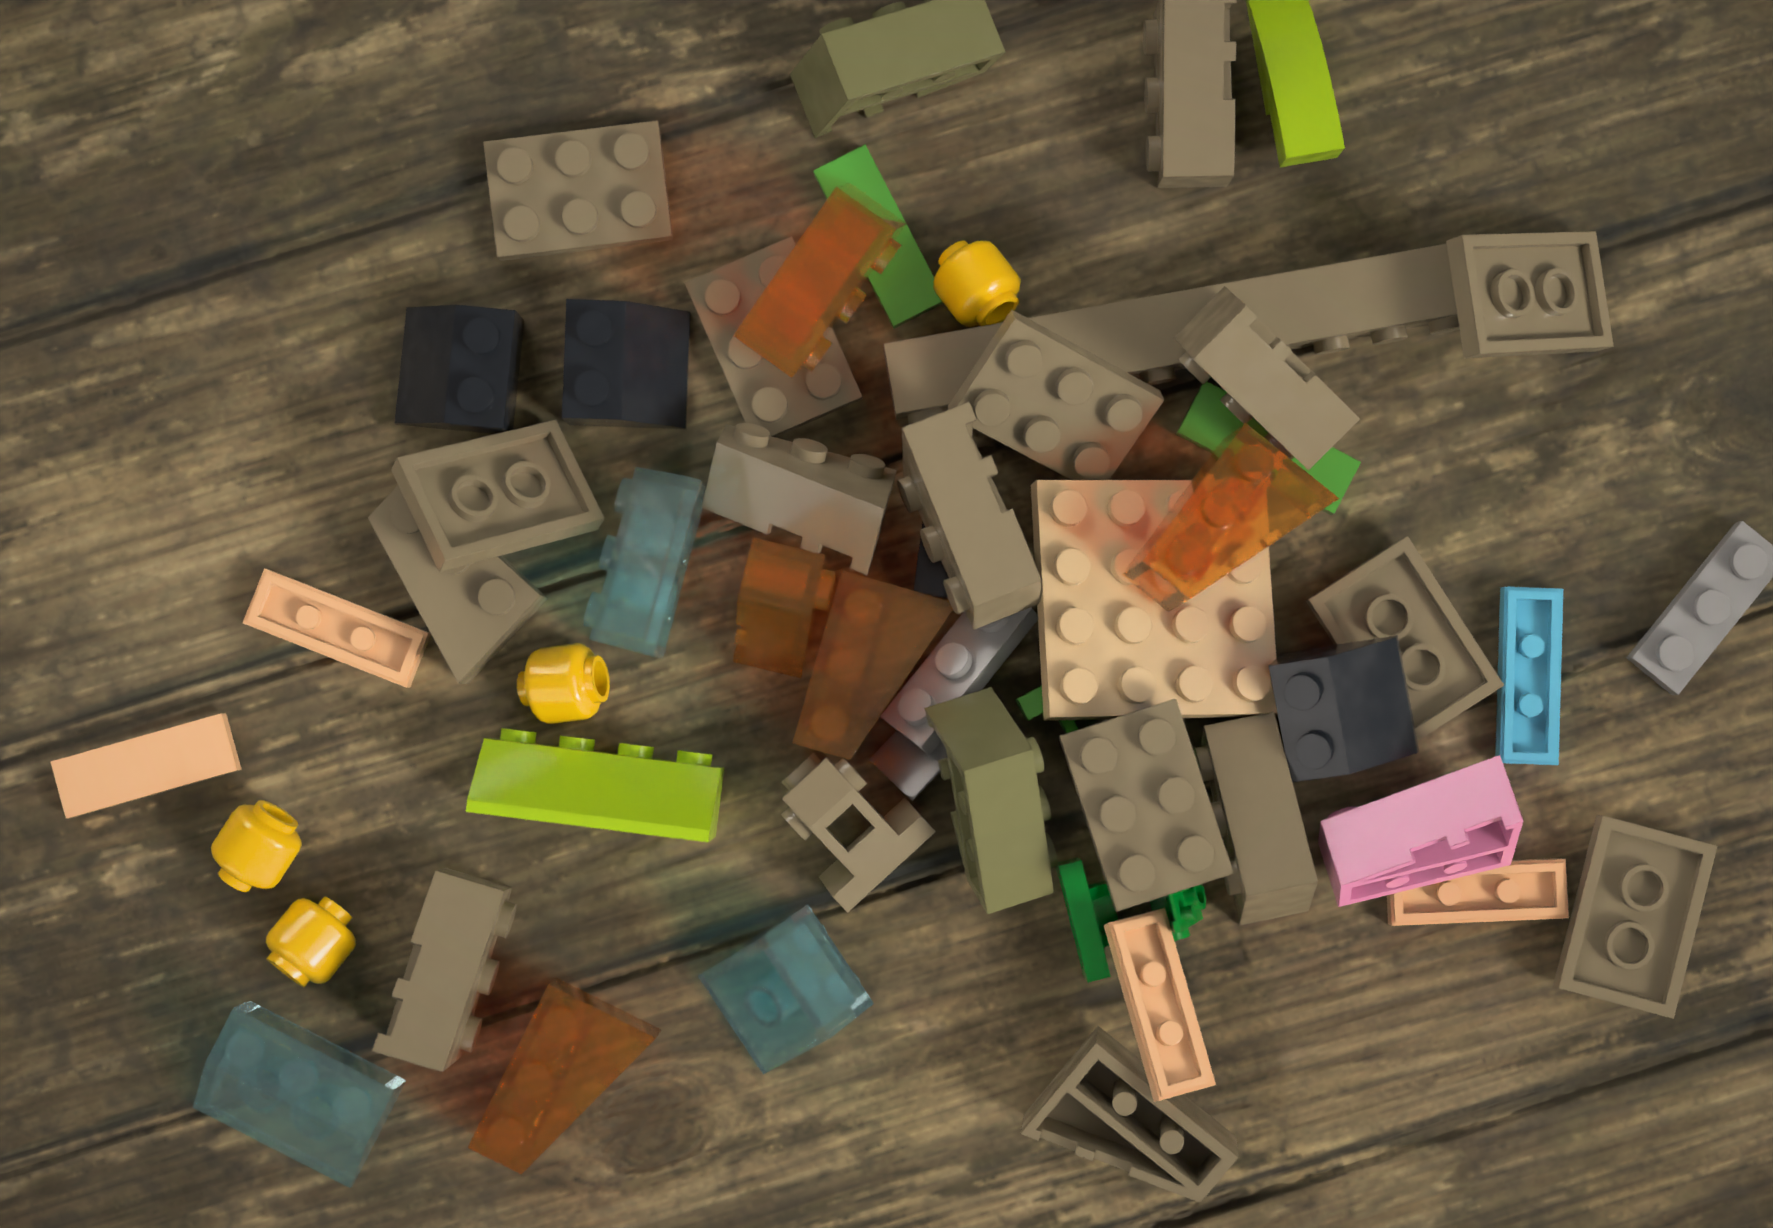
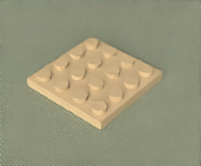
[1031,480,1278,721]

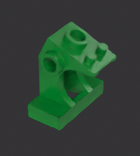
[1056,857,1206,983]

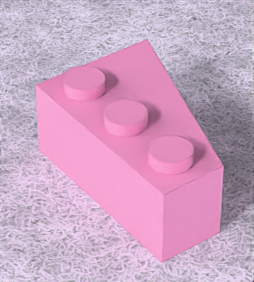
[1318,755,1523,907]

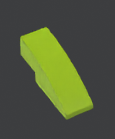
[1246,0,1345,167]

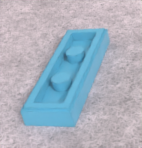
[1495,587,1563,765]

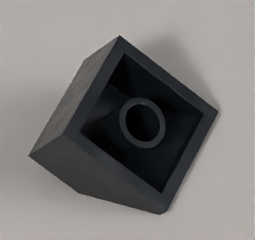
[562,299,691,429]
[395,304,524,434]
[1269,635,1419,782]

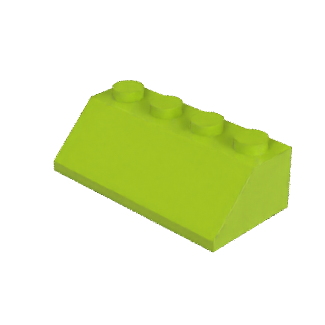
[466,728,725,842]

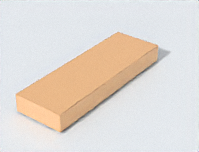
[243,568,431,688]
[51,713,242,819]
[1387,858,1569,926]
[1104,908,1216,1102]

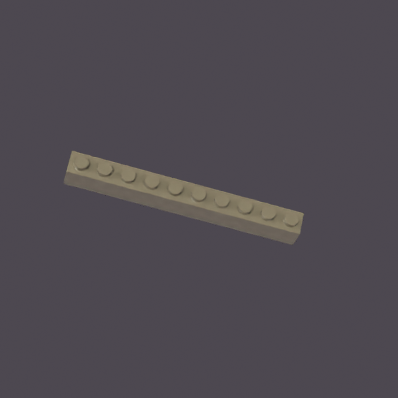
[883,244,1460,425]

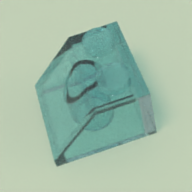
[698,904,874,1074]

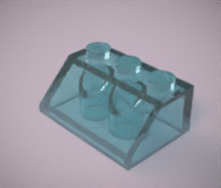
[584,467,706,659]
[193,1001,406,1188]

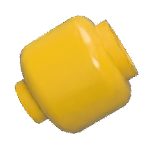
[934,240,1021,327]
[517,643,610,724]
[211,800,302,892]
[266,896,356,988]

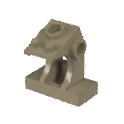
[781,753,936,913]

